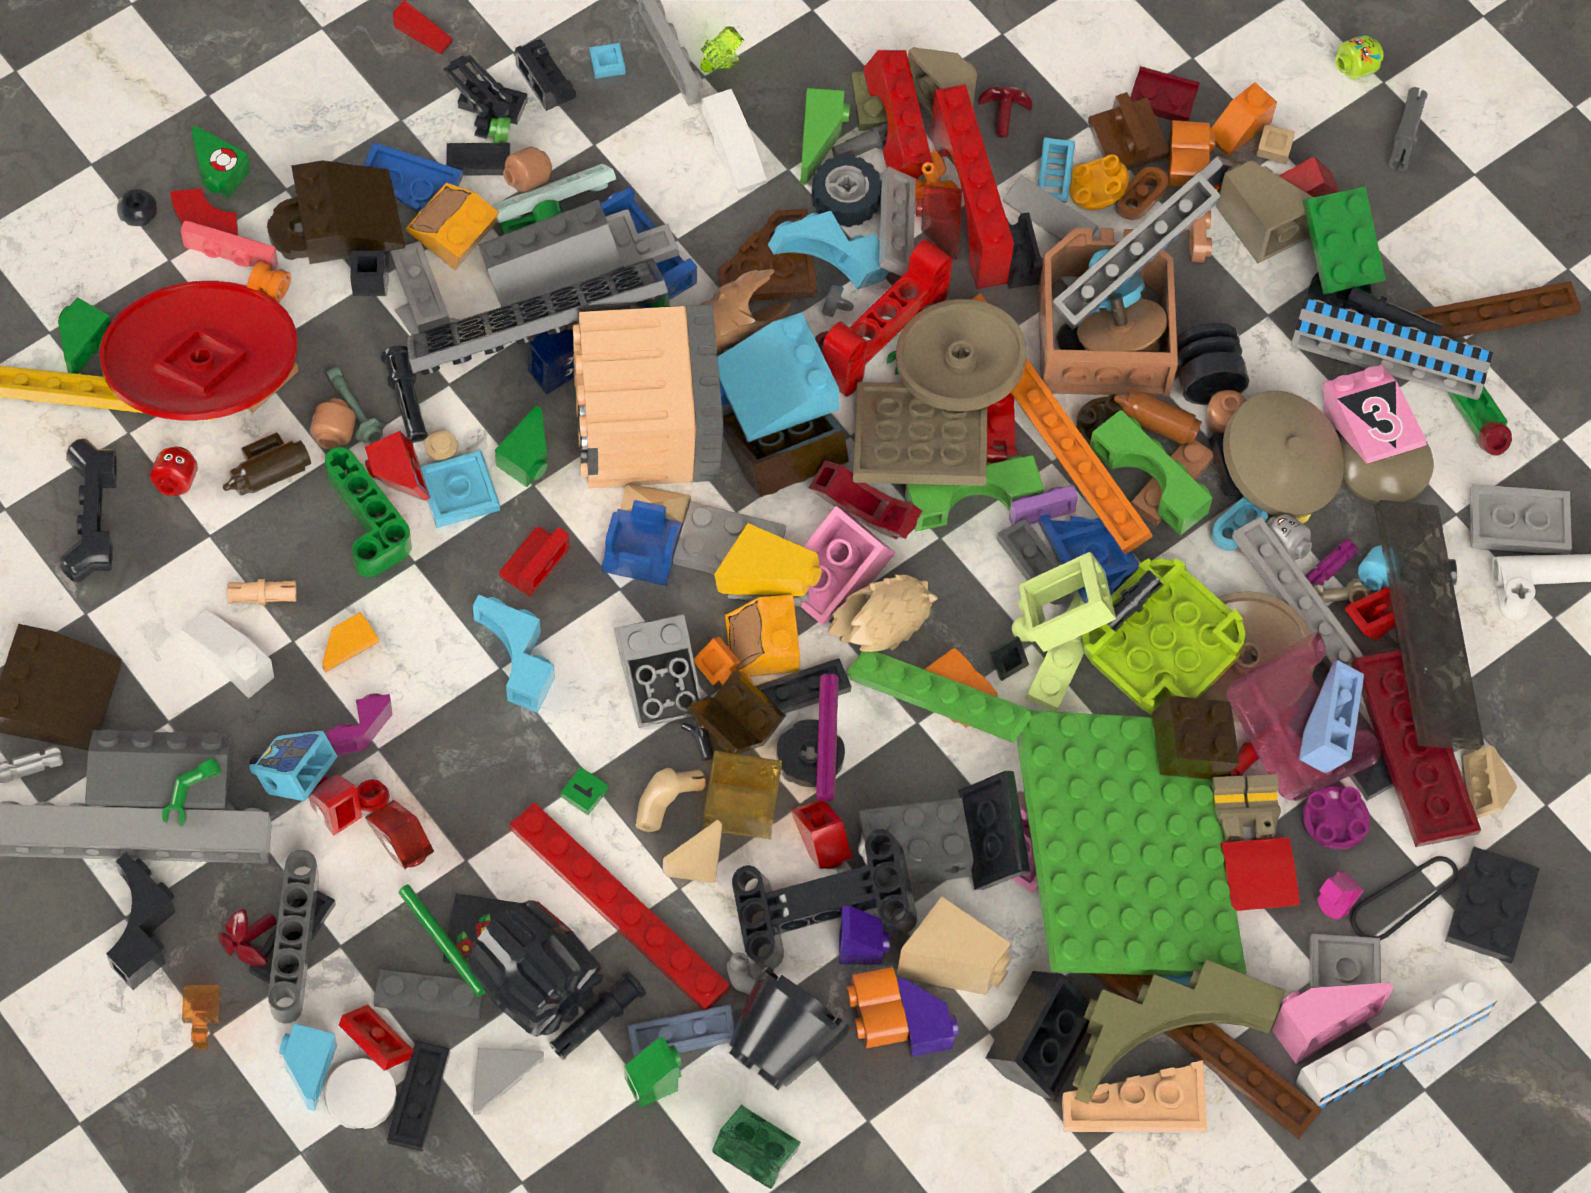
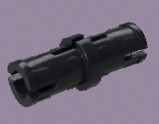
[1107,570,1164,632]

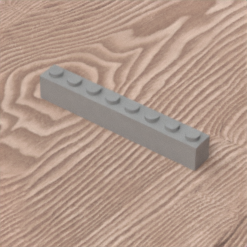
[0,801,272,864]

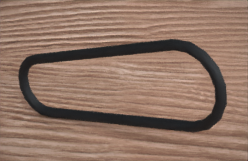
[1351,856,1458,941]

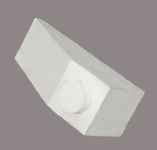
[181,609,274,698]

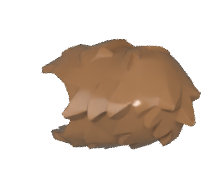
[699,269,791,354]

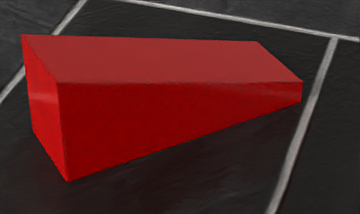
[393,0,453,55]

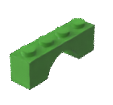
[1090,410,1213,536]
[904,455,1044,532]

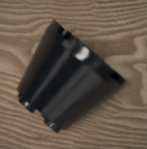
[729,965,851,1090]

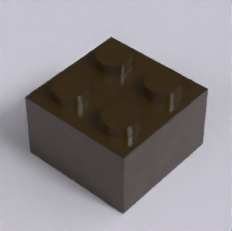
[1152,695,1240,780]

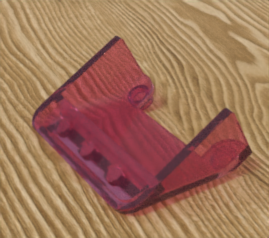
[1227,631,1382,801]

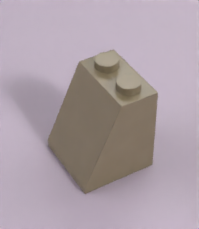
[1216,160,1314,264]

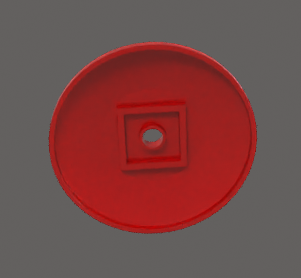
[99,281,298,421]

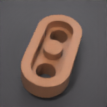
[1189,210,1212,263]

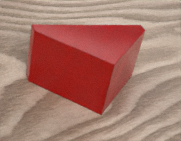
[1279,157,1339,197]
[1345,583,1415,642]

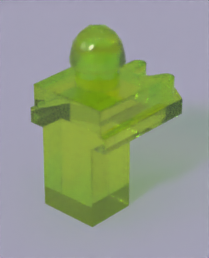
[700,26,745,73]

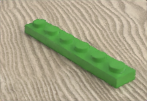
[847,651,1032,743]

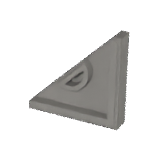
[473,1048,544,1115]

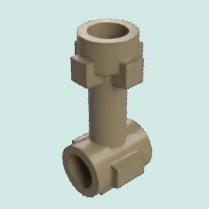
[1313,579,1371,603]

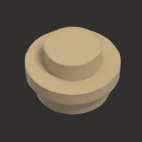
[425,431,458,462]

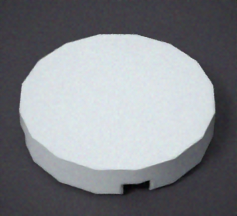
[325,1058,397,1129]

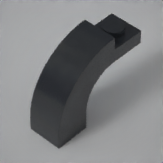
[350,251,389,296]

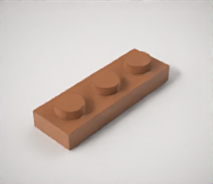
[1131,440,1214,526]

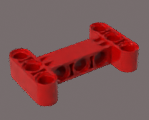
[822,239,953,397]

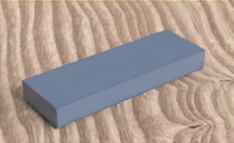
[627,1004,736,1058]

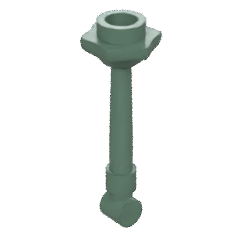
[325,366,386,444]

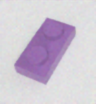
[1009,485,1078,525]

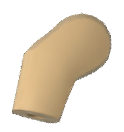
[635,768,705,832]

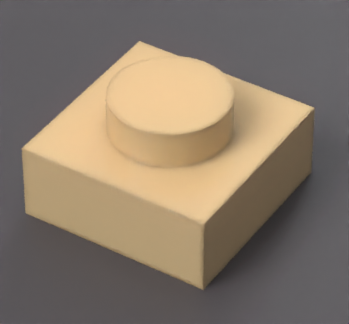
[1256,124,1295,164]

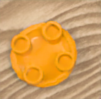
[1069,154,1129,211]

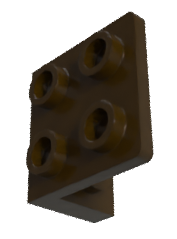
[687,671,787,754]

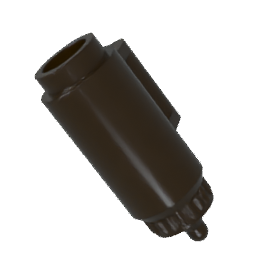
[222,432,311,496]

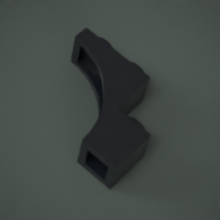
[106,852,175,990]

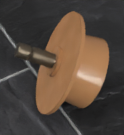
[1077,293,1167,352]

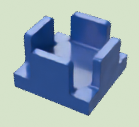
[602,500,682,586]

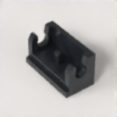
[515,39,576,111]
[1006,212,1043,289]

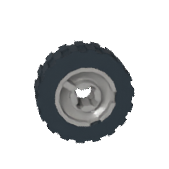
[811,155,882,227]

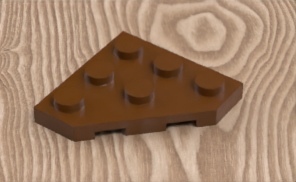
[718,209,817,301]

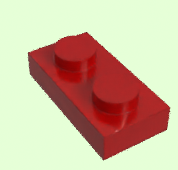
[338,1004,413,1071]

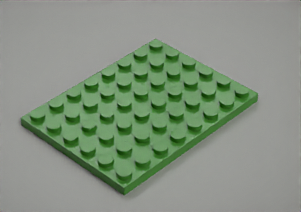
[1016,710,1247,976]

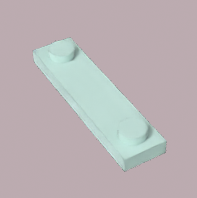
[491,163,616,223]

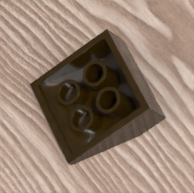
[291,160,405,264]
[722,412,850,497]
[0,624,122,751]

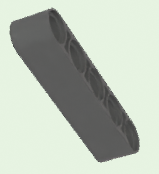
[268,850,319,1024]

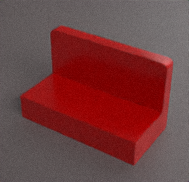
[499,527,570,597]

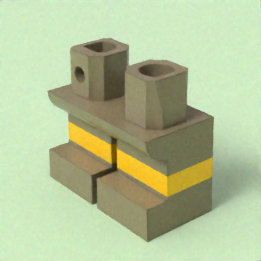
[1211,774,1281,842]

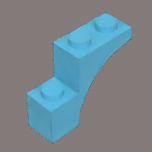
[768,211,889,290]
[473,595,555,713]

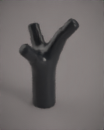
[681,723,715,761]

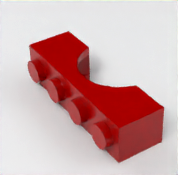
[863,50,933,180]

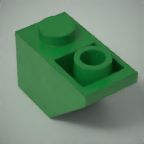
[624,1036,682,1108]

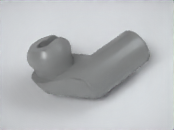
[727,952,756,995]

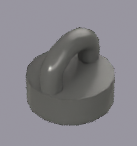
[822,284,854,318]

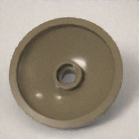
[1340,436,1434,506]

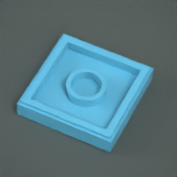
[420,450,500,528]

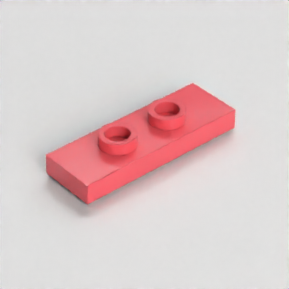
[181,221,278,270]

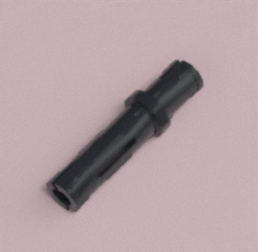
[1346,286,1443,336]

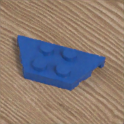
[1039,514,1139,603]

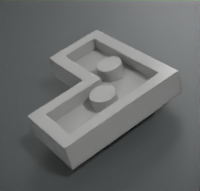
[605,209,679,268]

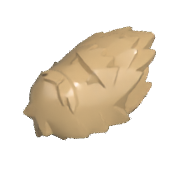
[828,575,938,652]

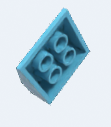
[717,312,839,442]

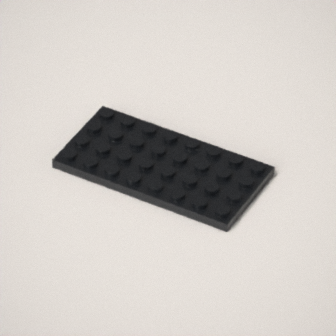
[406,259,668,375]

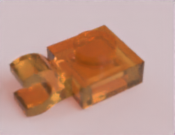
[182,985,221,1049]

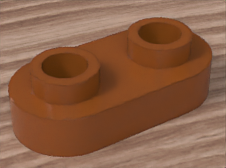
[1116,167,1168,220]

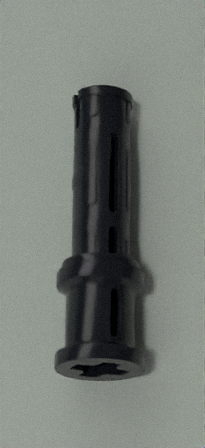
[381,345,428,443]
[549,970,646,1060]

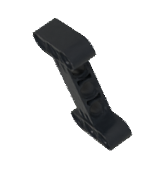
[732,829,917,969]

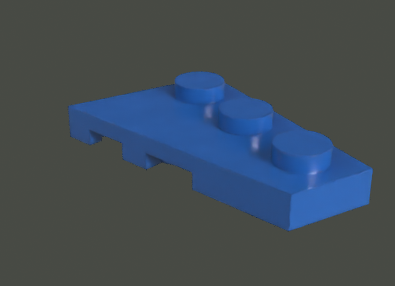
[363,142,463,214]

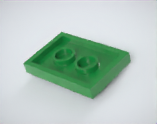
[1303,186,1386,294]

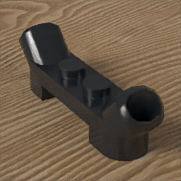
[60,438,117,582]

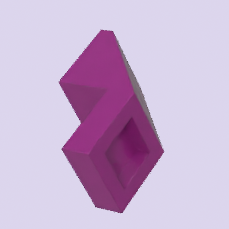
[326,693,393,756]

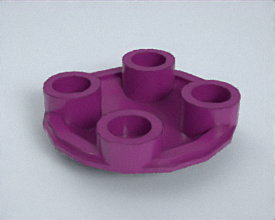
[1303,786,1370,850]

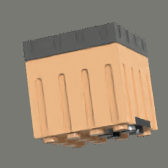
[573,305,723,489]

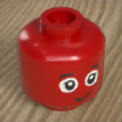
[150,446,198,496]

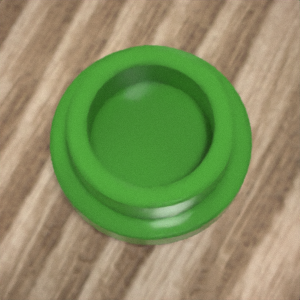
[488,117,511,143]

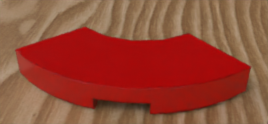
[170,188,238,236]

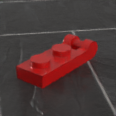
[986,393,1017,464]

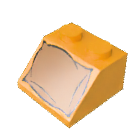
[405,183,499,270]
[725,595,800,677]

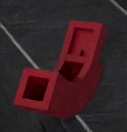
[808,460,923,540]

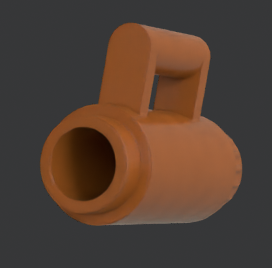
[1114,391,1202,445]

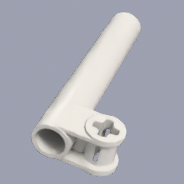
[1492,554,1591,620]

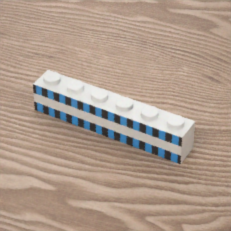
[1295,972,1497,1108]

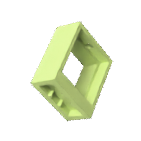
[1018,552,1116,652]

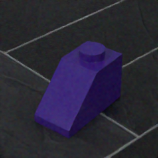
[839,906,889,965]
[897,978,959,1057]

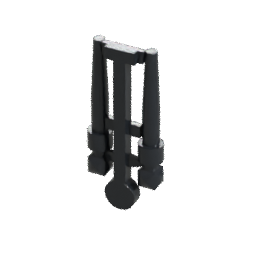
[443,55,513,118]

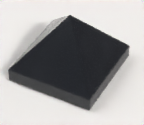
[990,636,1029,681]

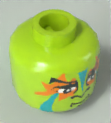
[1335,35,1384,80]

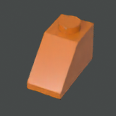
[1210,82,1277,157]

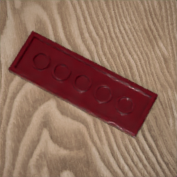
[1351,646,1481,847]

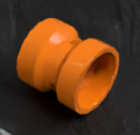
[247,261,291,302]

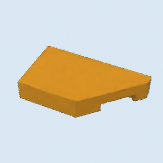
[322,612,379,673]

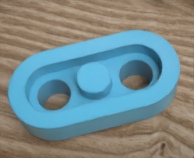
[1211,497,1269,551]

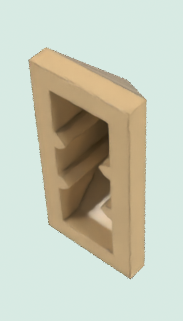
[620,484,691,527]
[1462,745,1518,819]
[663,820,722,883]

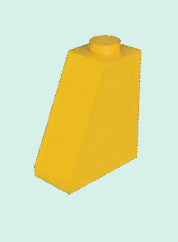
[714,523,822,596]

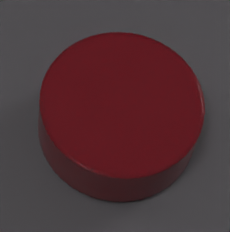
[1478,421,1512,456]

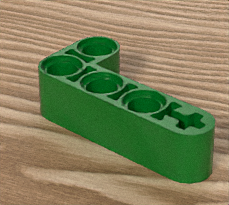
[325,447,412,577]

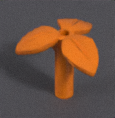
[915,150,960,201]

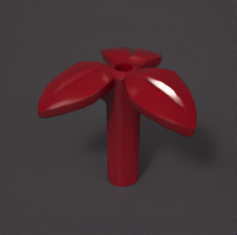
[978,85,1033,138]
[218,909,276,966]

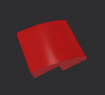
[1221,837,1300,911]

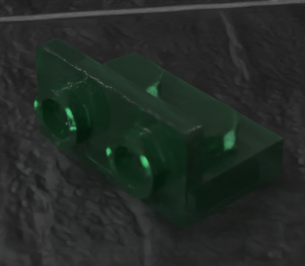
[712,1105,801,1189]

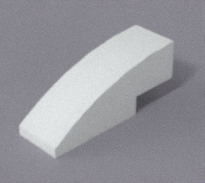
[702,89,767,193]

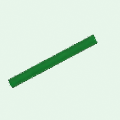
[398,884,486,997]

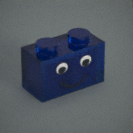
[528,329,574,395]

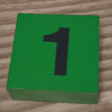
[560,767,609,815]

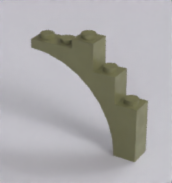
[1073,959,1286,1104]

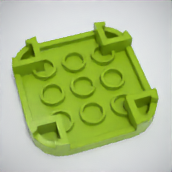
[1082,558,1246,715]

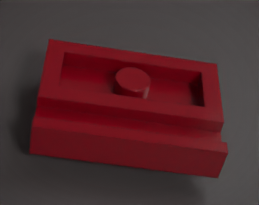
[1130,66,1200,121]

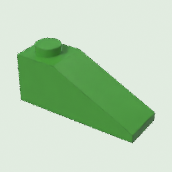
[800,88,850,185]

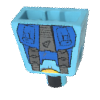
[249,731,338,801]

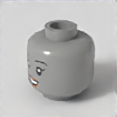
[1266,514,1312,561]

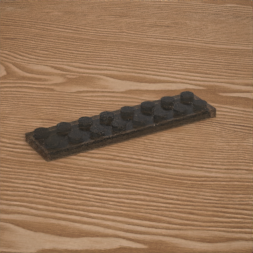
[1374,500,1484,750]

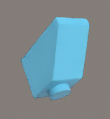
[279,1023,337,1111]

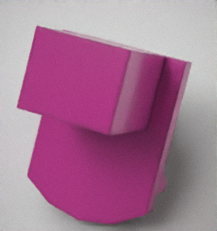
[1318,871,1364,920]

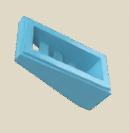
[1038,137,1075,203]

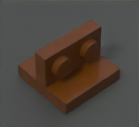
[1088,92,1170,170]

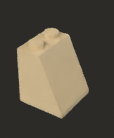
[897,896,1012,995]

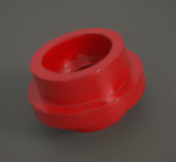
[357,779,390,812]

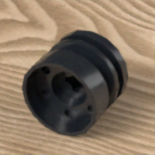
[1177,322,1250,405]

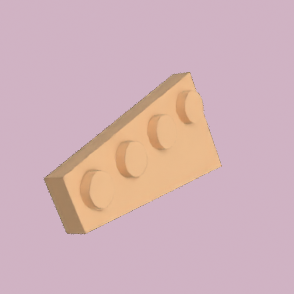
[1062,1060,1207,1132]

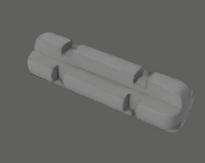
[0,746,63,783]

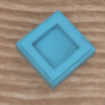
[589,43,626,79]

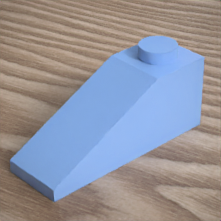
[1299,660,1364,774]

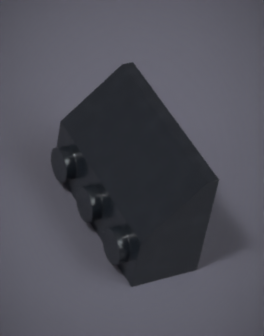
[985,971,1091,1102]

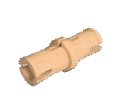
[227,579,297,605]

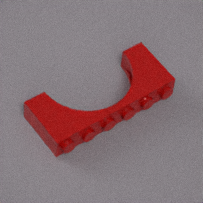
[930,84,1014,289]

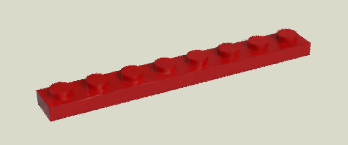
[509,802,730,1010]

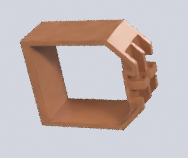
[1038,228,1178,397]

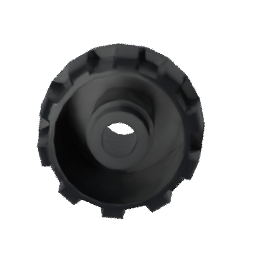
[467,900,604,1037]

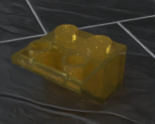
[703,751,782,840]

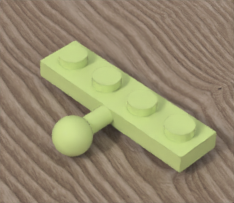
[1012,591,1085,712]

